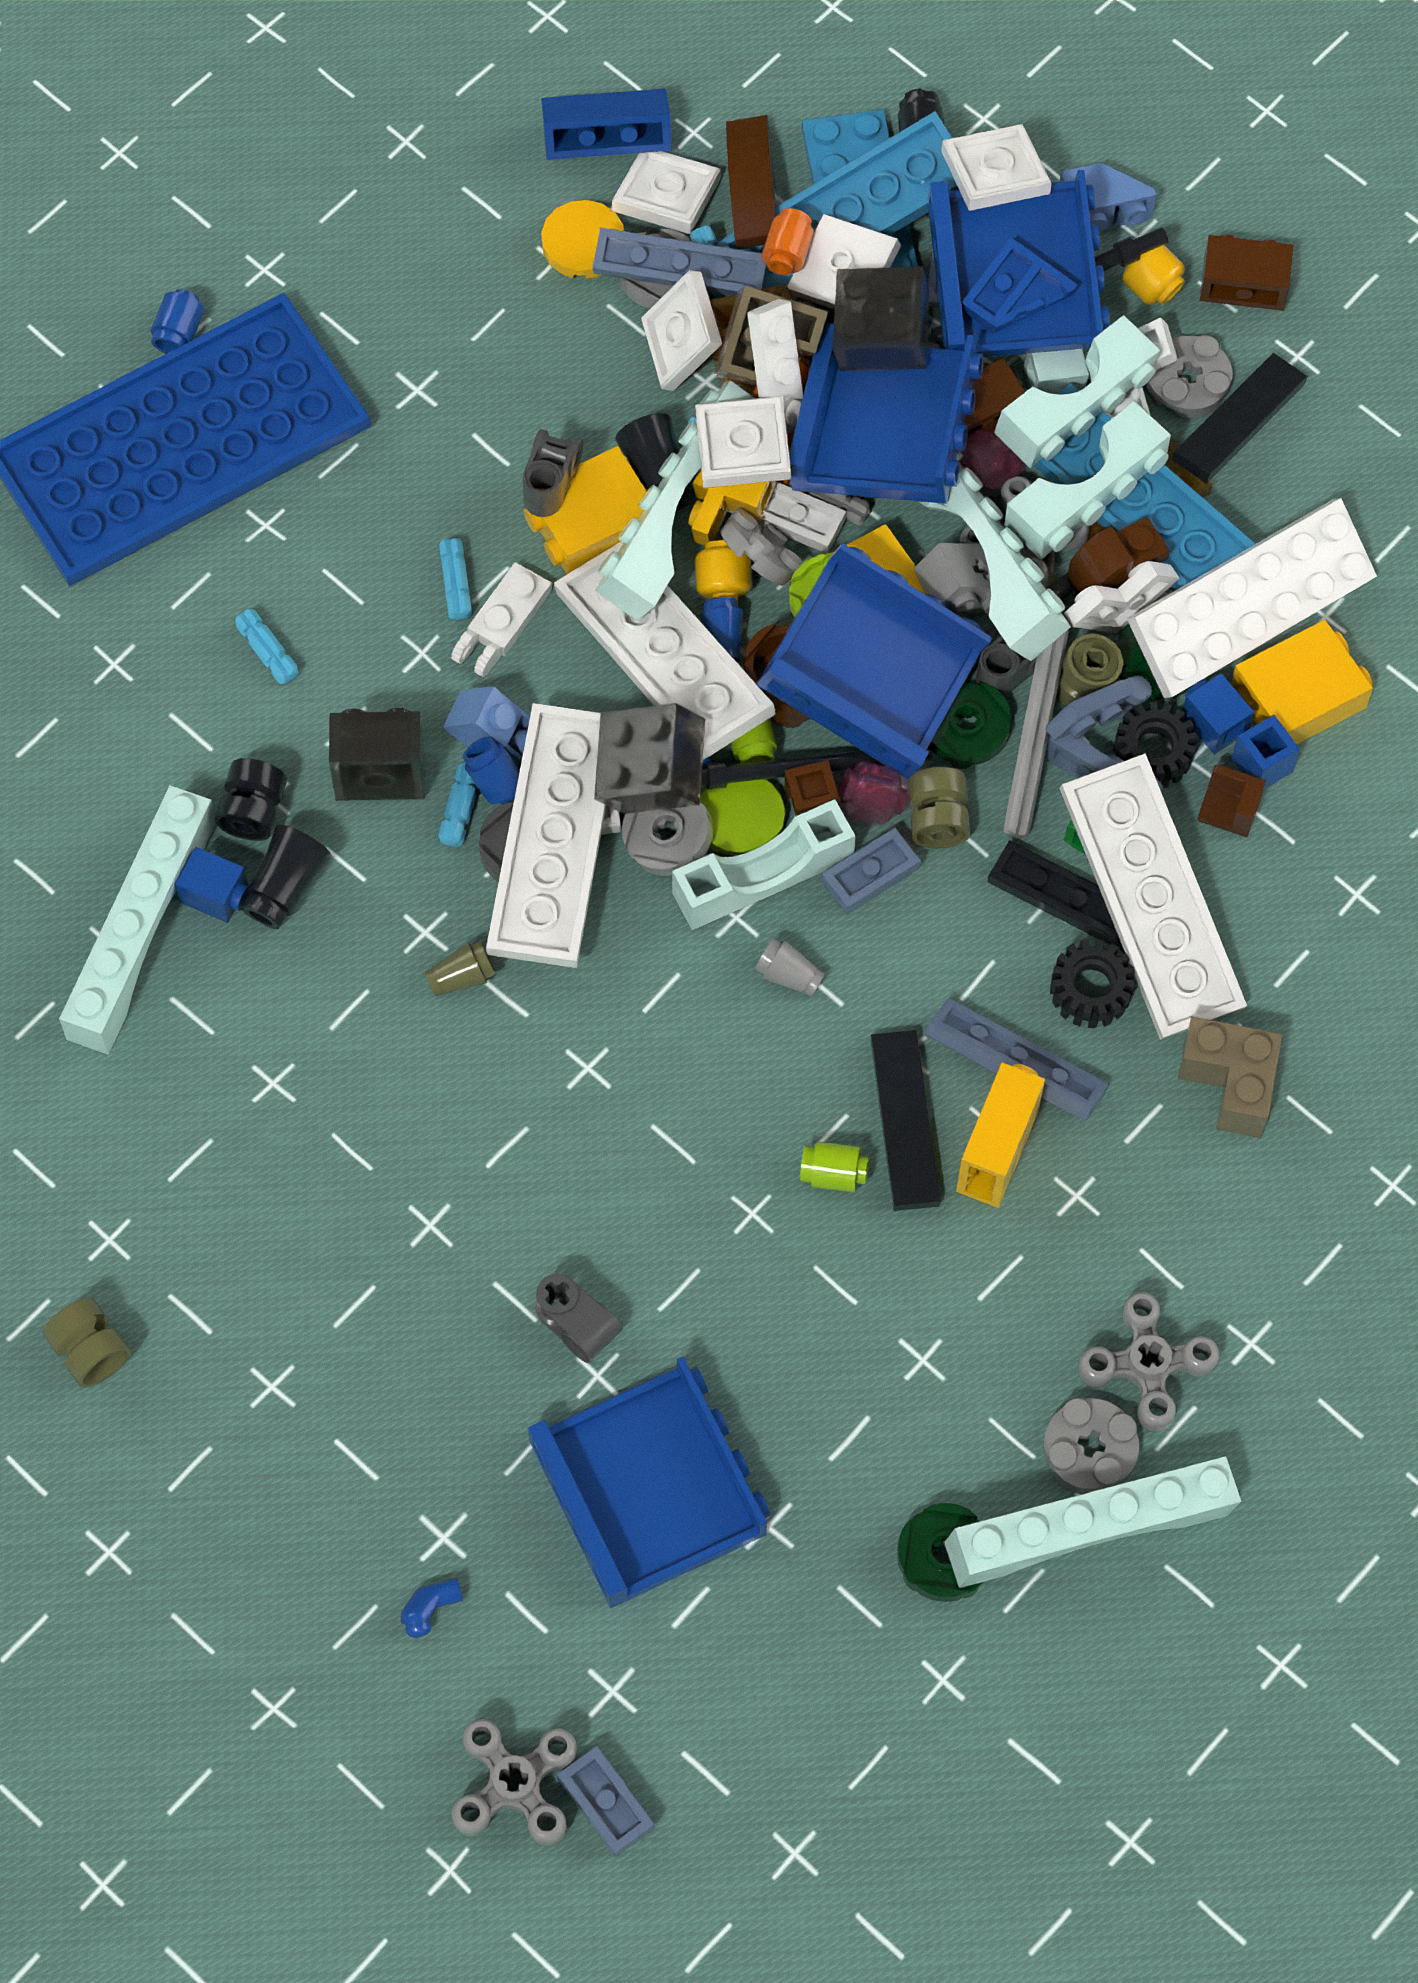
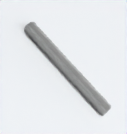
[1003,630,1068,838]

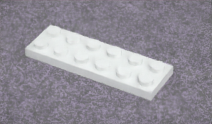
[1127,498,1377,698]
[554,541,776,761]
[486,703,621,968]
[1059,753,1247,1040]

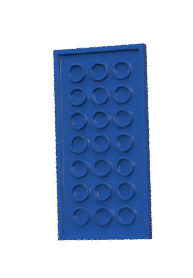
[0,293,371,587]

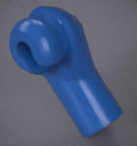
[401,1578,463,1638]

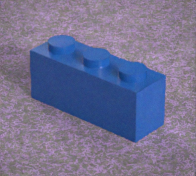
[541,89,672,160]

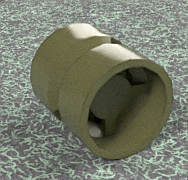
[1056,633,1123,706]
[909,767,970,849]
[43,1297,131,1388]

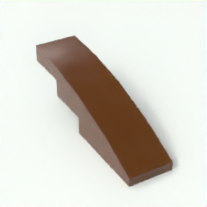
[726,115,777,249]

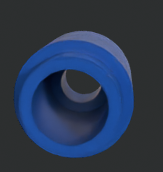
[151,289,205,353]
[463,737,520,805]

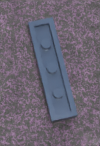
[593,227,767,296]
[925,998,1109,1121]

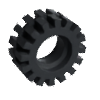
[1113,702,1197,788]
[1050,939,1135,1028]

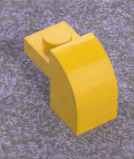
[688,470,776,545]

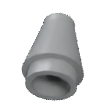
[755,938,825,997]

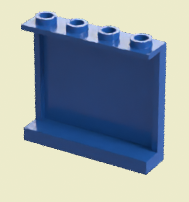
[927,170,1109,357]
[789,323,983,504]
[756,543,992,779]
[528,1356,771,1609]

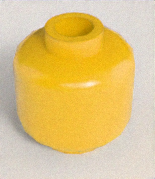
[1122,245,1186,306]
[694,540,753,603]

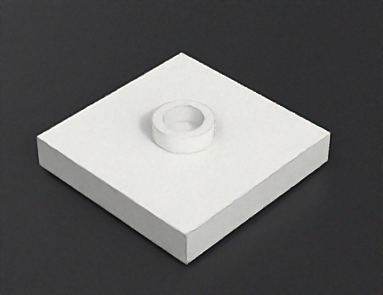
[941,124,1052,211]
[612,151,721,234]
[787,214,901,319]
[641,270,722,391]
[695,396,791,488]

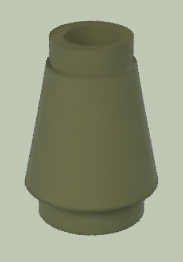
[425,941,496,996]

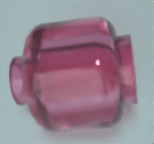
[959,429,1023,490]
[839,761,908,825]

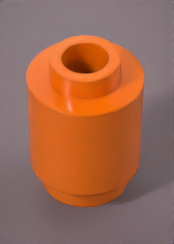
[761,208,813,276]

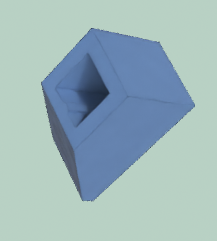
[1060,163,1156,233]
[443,686,530,769]

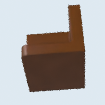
[784,760,840,816]
[1198,765,1266,838]

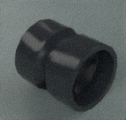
[214,758,287,841]

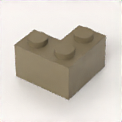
[714,286,828,386]
[1178,1016,1282,1138]

